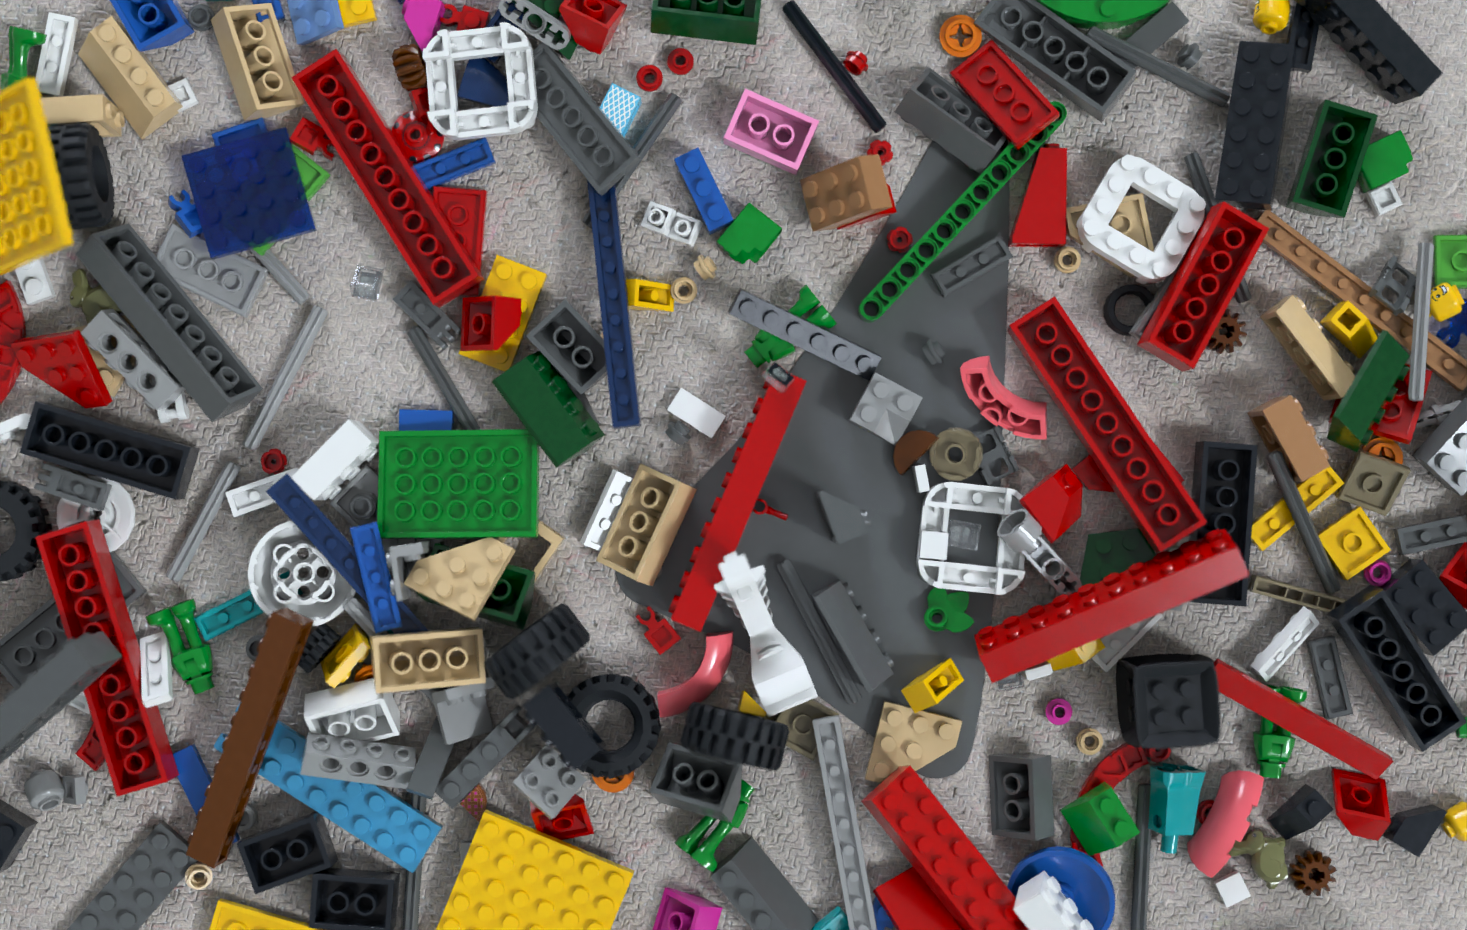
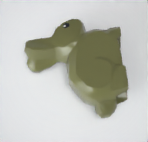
[70,268,123,324]
[1228,829,1288,889]

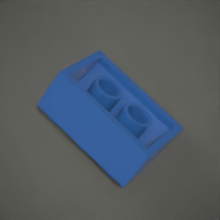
[110,0,195,52]

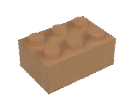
[800,154,892,232]
[1247,395,1330,482]

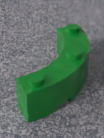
[1036,0,1171,30]

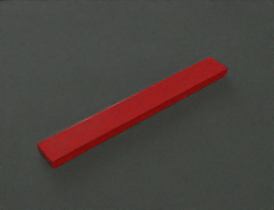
[1214,658,1393,780]

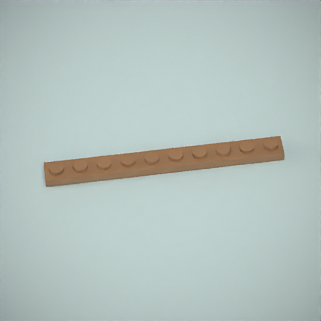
[1256,210,1467,391]

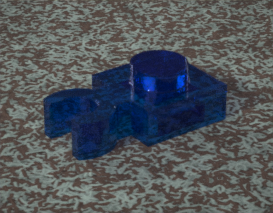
[1436,298,1467,348]

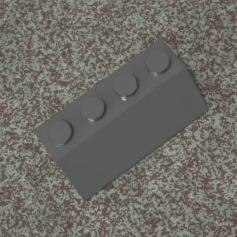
[894,67,1007,175]
[811,579,894,693]
[710,836,819,930]

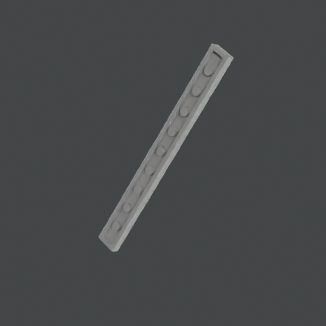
[812,715,877,930]

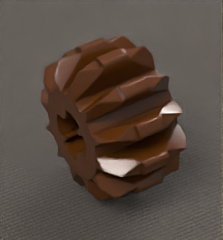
[392,43,427,91]
[1207,309,1247,354]
[1289,850,1337,896]

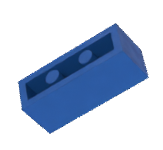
[674,147,734,235]

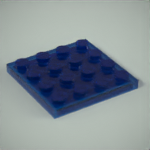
[181,127,317,260]

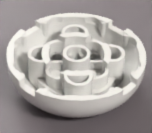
[248,521,356,626]

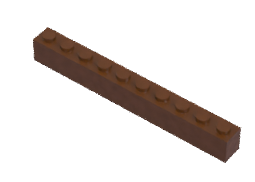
[186,607,314,868]

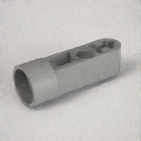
[997,509,1082,595]

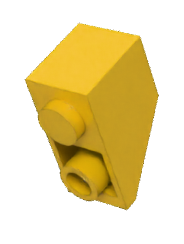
[1320,300,1378,359]

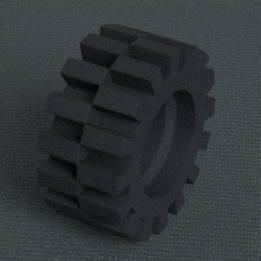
[298,623,341,673]

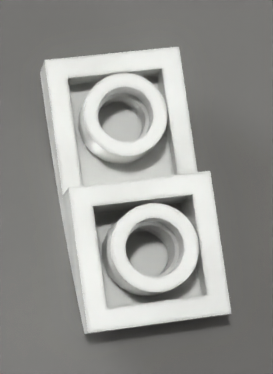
[640,201,703,247]

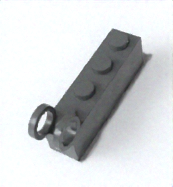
[436,705,537,809]

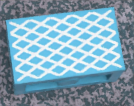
[600,83,642,138]

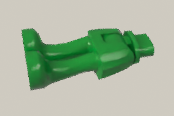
[1,26,47,91]
[744,285,837,368]
[145,598,215,695]
[1253,684,1307,779]
[674,779,755,873]

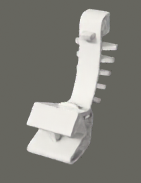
[714,552,818,717]

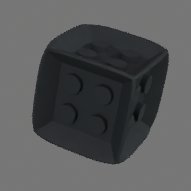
[1116,654,1221,749]

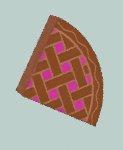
[460,783,487,822]

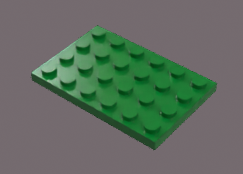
[377,429,540,539]

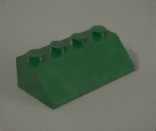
[650,0,761,45]
[1286,99,1378,218]
[1327,330,1410,452]
[492,351,605,468]
[416,543,535,630]

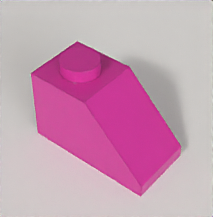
[402,0,446,52]

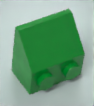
[1060,781,1140,856]

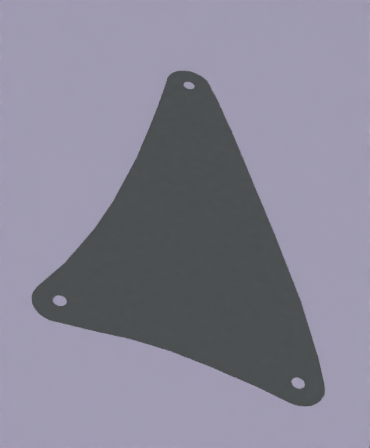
[616,139,1010,779]

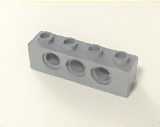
[81,309,185,410]
[300,732,416,789]

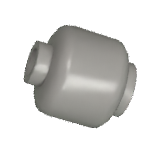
[24,769,65,811]

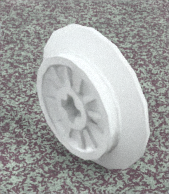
[57,476,136,552]

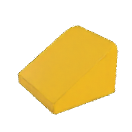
[738,690,766,717]

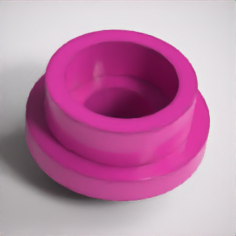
[1364,560,1391,586]
[1045,698,1072,725]

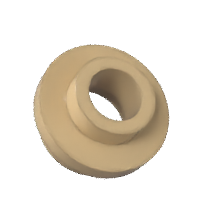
[1054,247,1081,274]
[693,254,717,280]
[670,277,697,304]
[1076,728,1103,755]
[185,863,213,890]

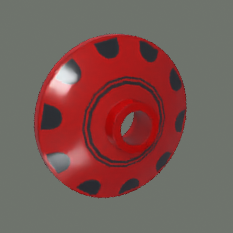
[391,111,444,164]

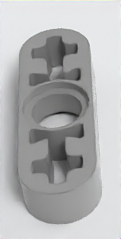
[499,0,571,50]

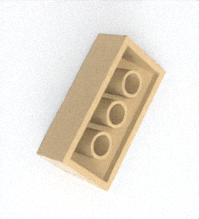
[211,3,305,121]
[78,16,183,140]
[1260,295,1355,400]
[596,463,697,587]
[370,627,486,693]

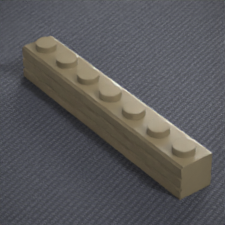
[1248,574,1347,613]

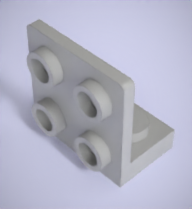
[386,540,432,601]
[431,677,495,745]
[512,744,587,819]

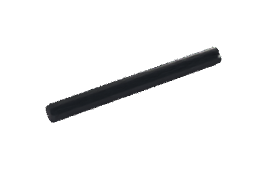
[783,0,886,133]

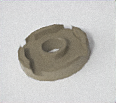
[929,428,983,481]

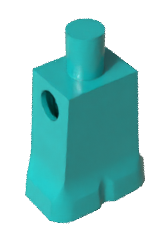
[1148,762,1206,854]

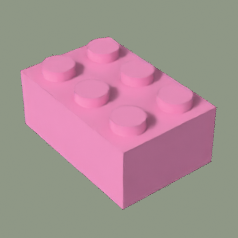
[724,89,819,175]

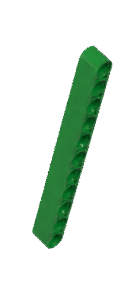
[858,101,1067,323]

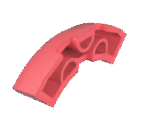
[960,356,1047,440]
[657,631,733,718]
[1187,770,1264,878]

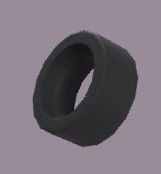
[1103,284,1154,336]

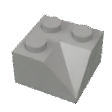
[848,372,923,446]

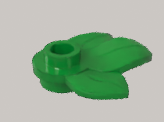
[924,587,974,633]

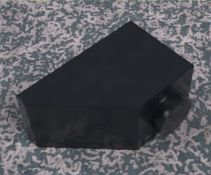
[1267,784,1333,840]
[1382,804,1447,857]

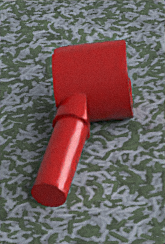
[753,498,788,521]

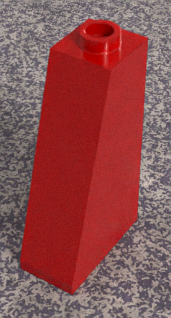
[1008,143,1067,248]

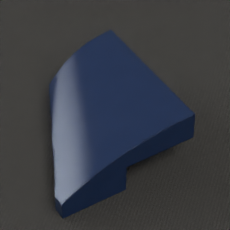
[457,58,509,108]

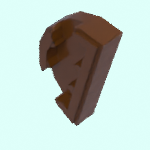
[893,430,939,475]

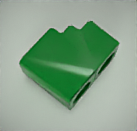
[1357,130,1413,194]
[716,203,782,264]

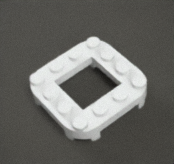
[423,22,538,140]
[1076,155,1206,284]
[916,482,1025,595]

